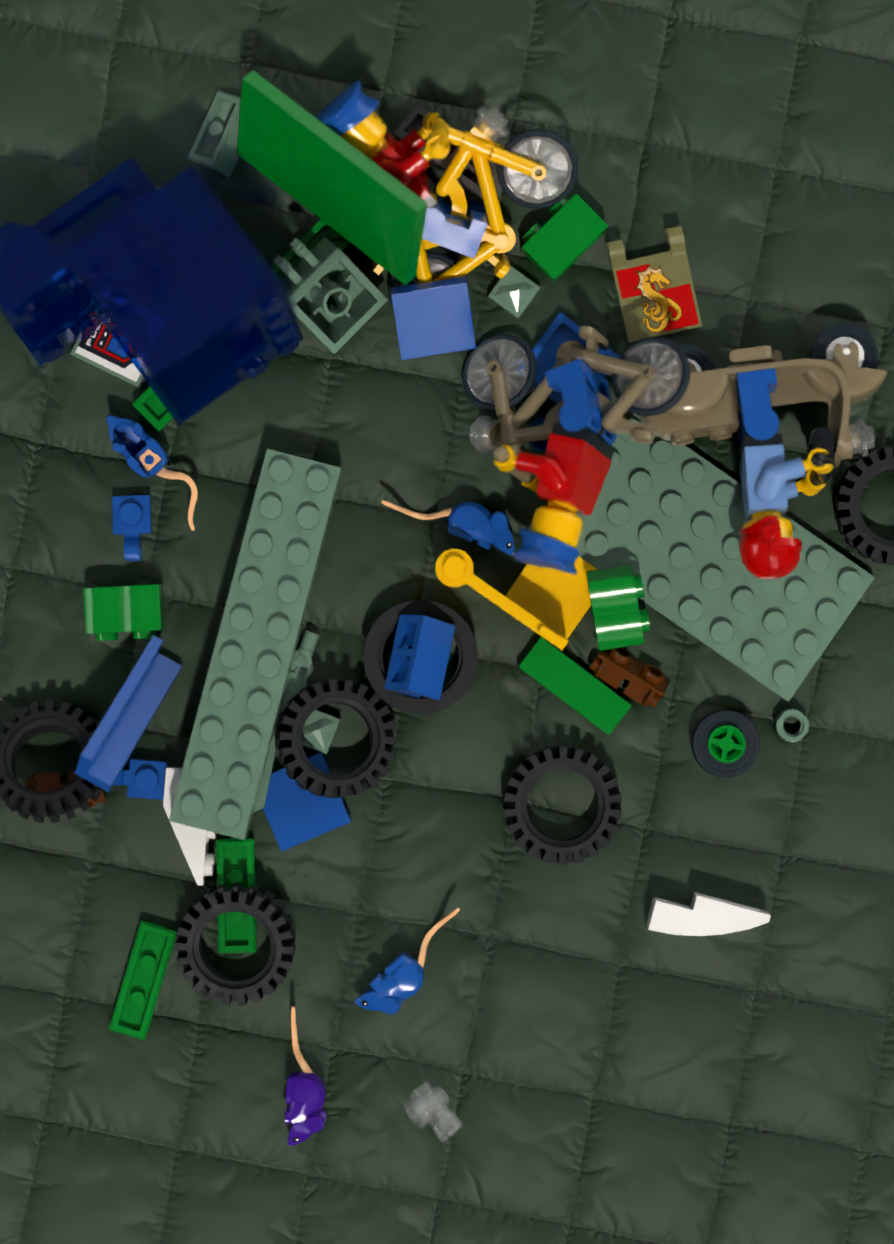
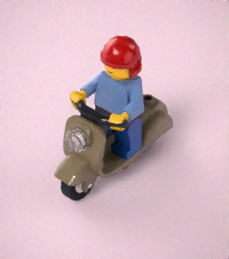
[638,323,888,580]

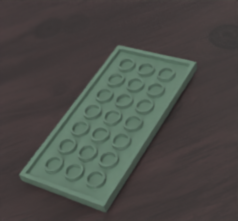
[576,414,875,702]

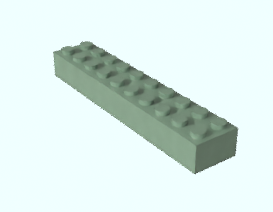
[169,449,342,841]

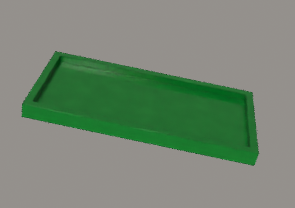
[237,70,428,285]

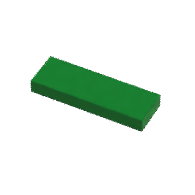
[518,637,632,735]
[216,838,257,953]
[108,919,178,1041]

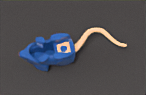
[106,414,198,531]
[381,500,515,556]
[354,907,460,1015]

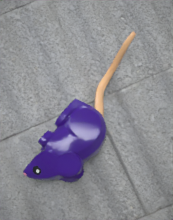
[285,1006,326,1146]

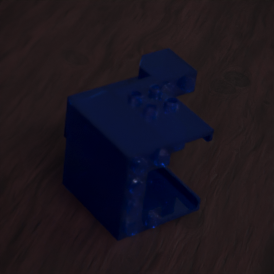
[0,157,303,426]

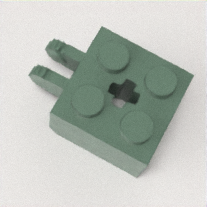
[271,237,388,354]

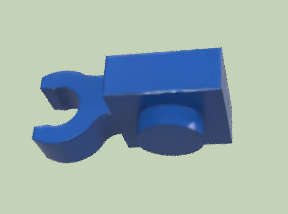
[112,495,153,561]
[113,758,170,800]

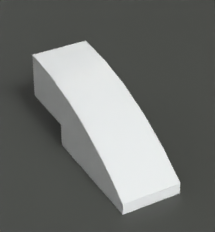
[646,892,771,936]

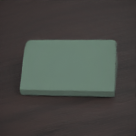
[187,90,241,177]

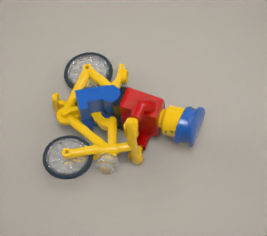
[314,80,578,307]

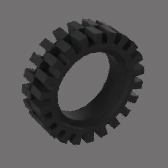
[834,446,894,565]
[275,679,397,798]
[0,700,101,823]
[503,745,622,865]
[175,882,296,1006]

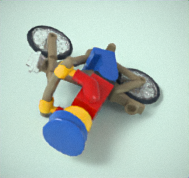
[462,326,690,575]

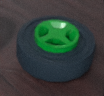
[691,710,760,777]

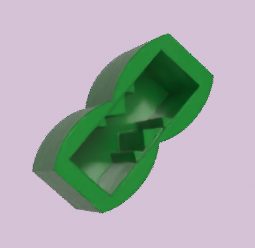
[586,564,650,651]
[83,584,165,641]

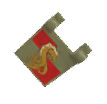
[605,226,702,343]

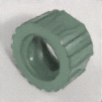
[774,708,810,743]

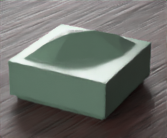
[488,266,541,319]
[302,709,341,755]

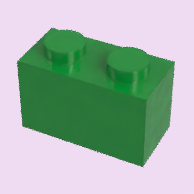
[521,193,608,284]

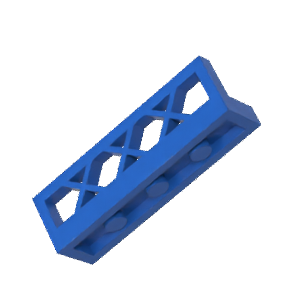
[75,635,182,792]

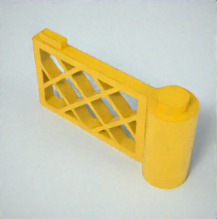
[435,549,569,650]

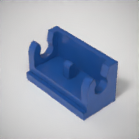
[384,614,455,700]

